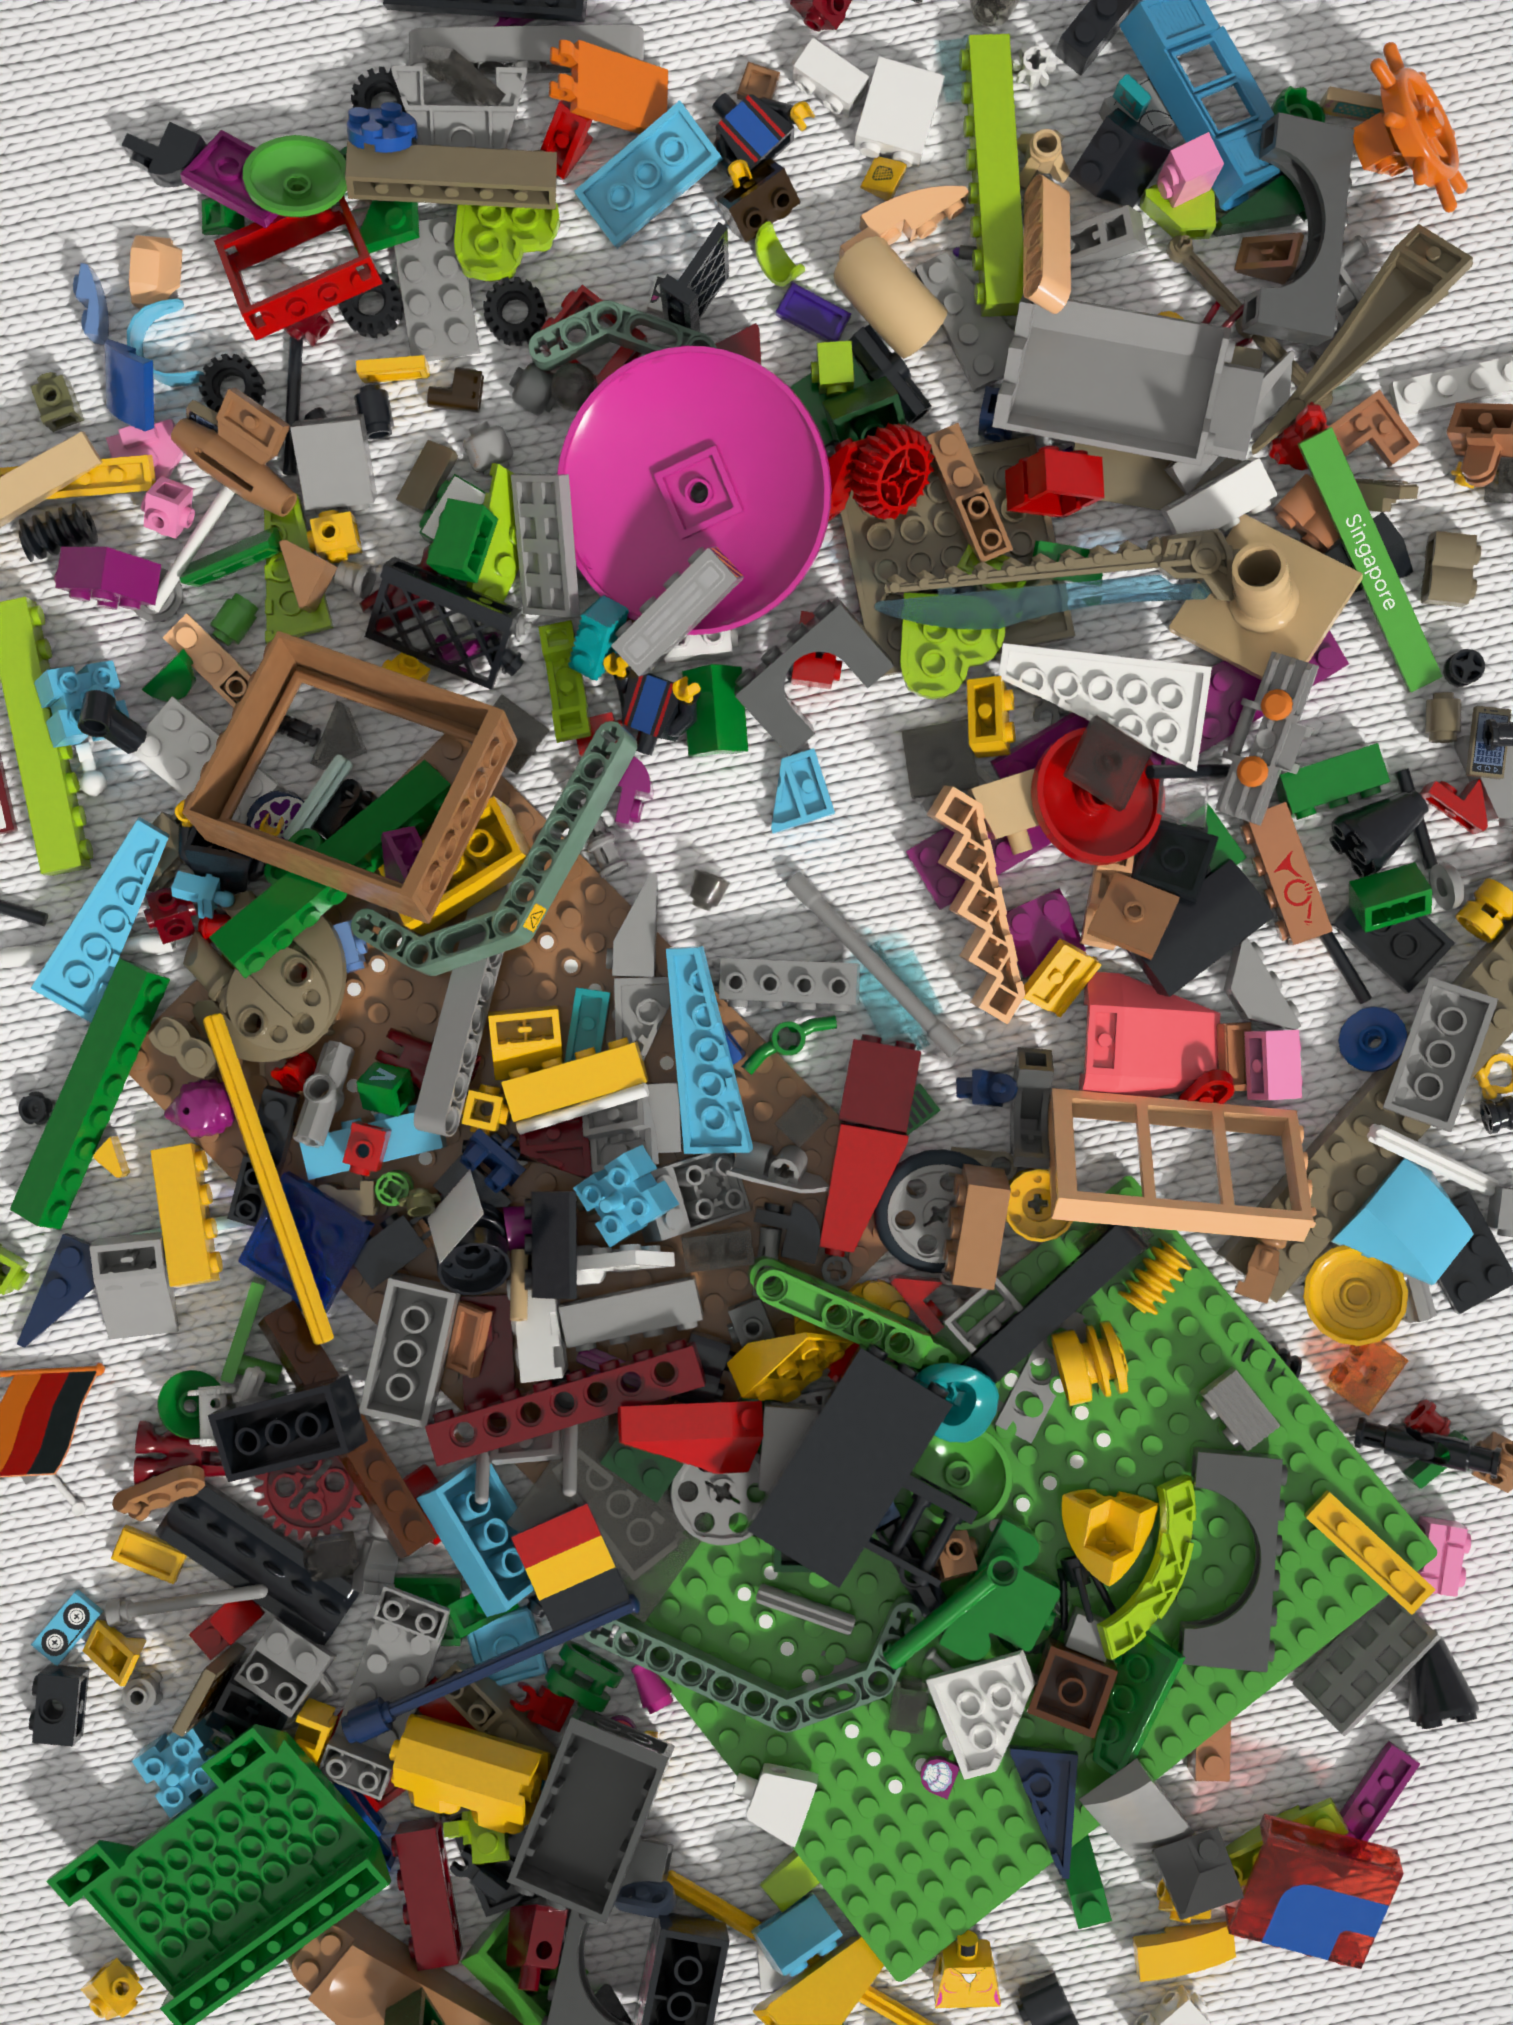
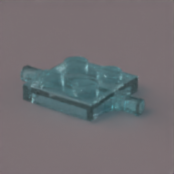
[859,941,944,1050]

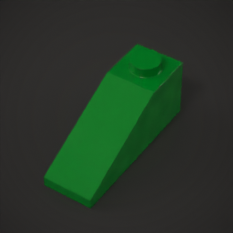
[1064,1835,1112,1929]

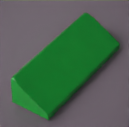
[180,527,282,587]

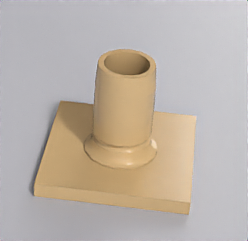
[1169,514,1363,680]

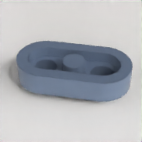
[615,1881,677,1918]

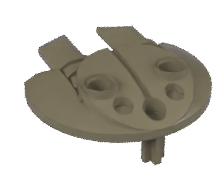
[183,891,347,1063]

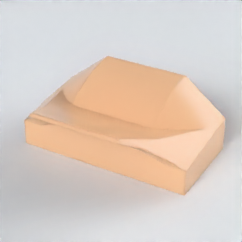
[129,235,183,308]

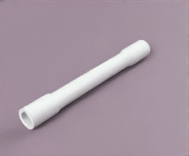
[0,932,176,968]

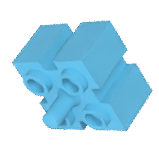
[34,660,130,748]
[573,1145,679,1247]
[132,1718,220,1818]

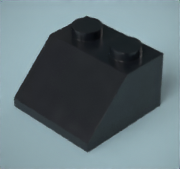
[1069,108,1173,208]

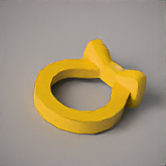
[1474,1053,1513,1100]

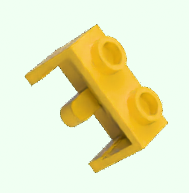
[294,1698,338,1768]

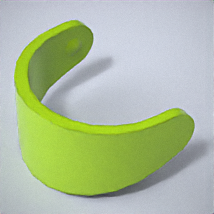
[755,221,805,287]

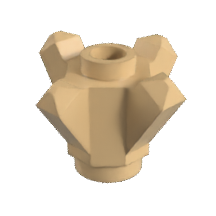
[1017,129,1070,189]

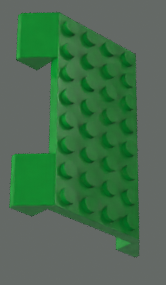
[46,1724,391,2025]

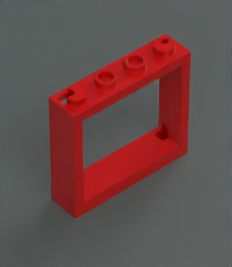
[214,196,383,341]

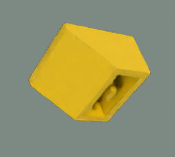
[488,1005,563,1080]

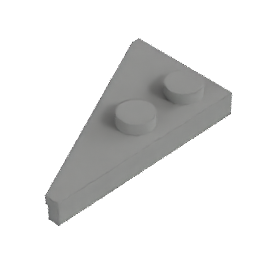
[614,977,671,1062]

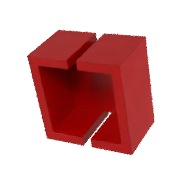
[1005,446,1105,518]

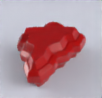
[1268,402,1338,471]

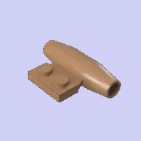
[171,388,297,517]

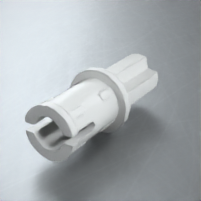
[232,1366,265,1403]

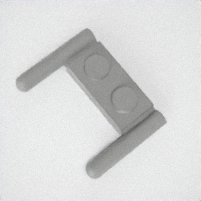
[475,1424,578,1504]

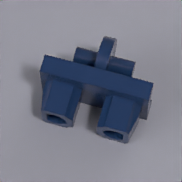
[956,1069,1018,1107]
[459,1128,526,1193]

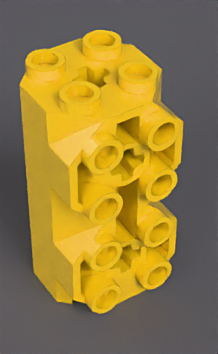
[389,1713,551,1834]

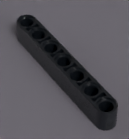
[960,1225,1147,1384]

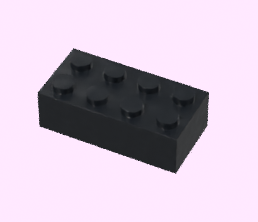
[208,1374,368,1482]

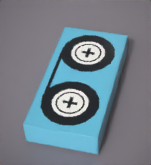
[31,1590,104,1666]

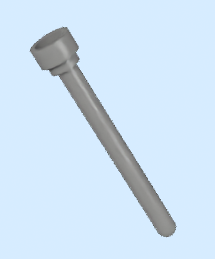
[105,1584,268,1627]

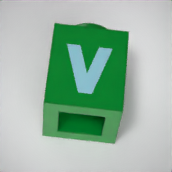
[356,1062,415,1117]

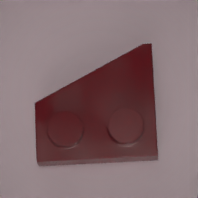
[519,1116,593,1179]

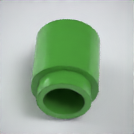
[210,593,259,646]

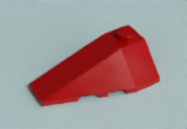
[618,1401,764,1474]

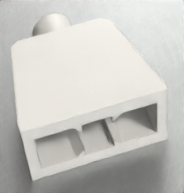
[732,1763,819,1847]

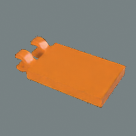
[549,39,668,134]

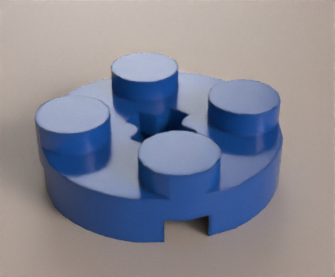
[347,102,418,153]

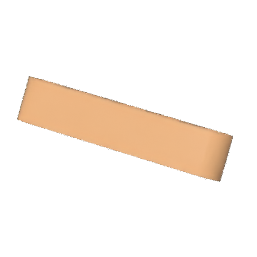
[1023,174,1071,314]

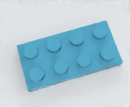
[574,100,723,249]

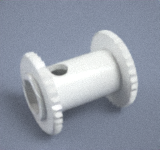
[188,1385,237,1447]

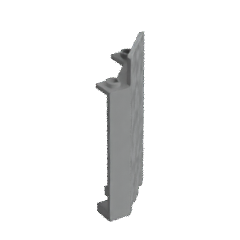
[992,295,1265,466]

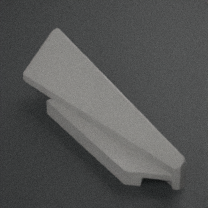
[1164,350,1295,495]

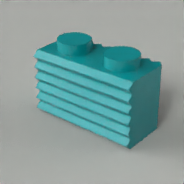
[568,595,629,680]

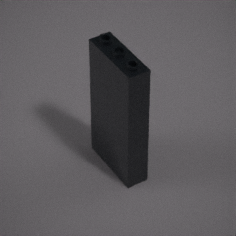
[748,1343,953,1588]

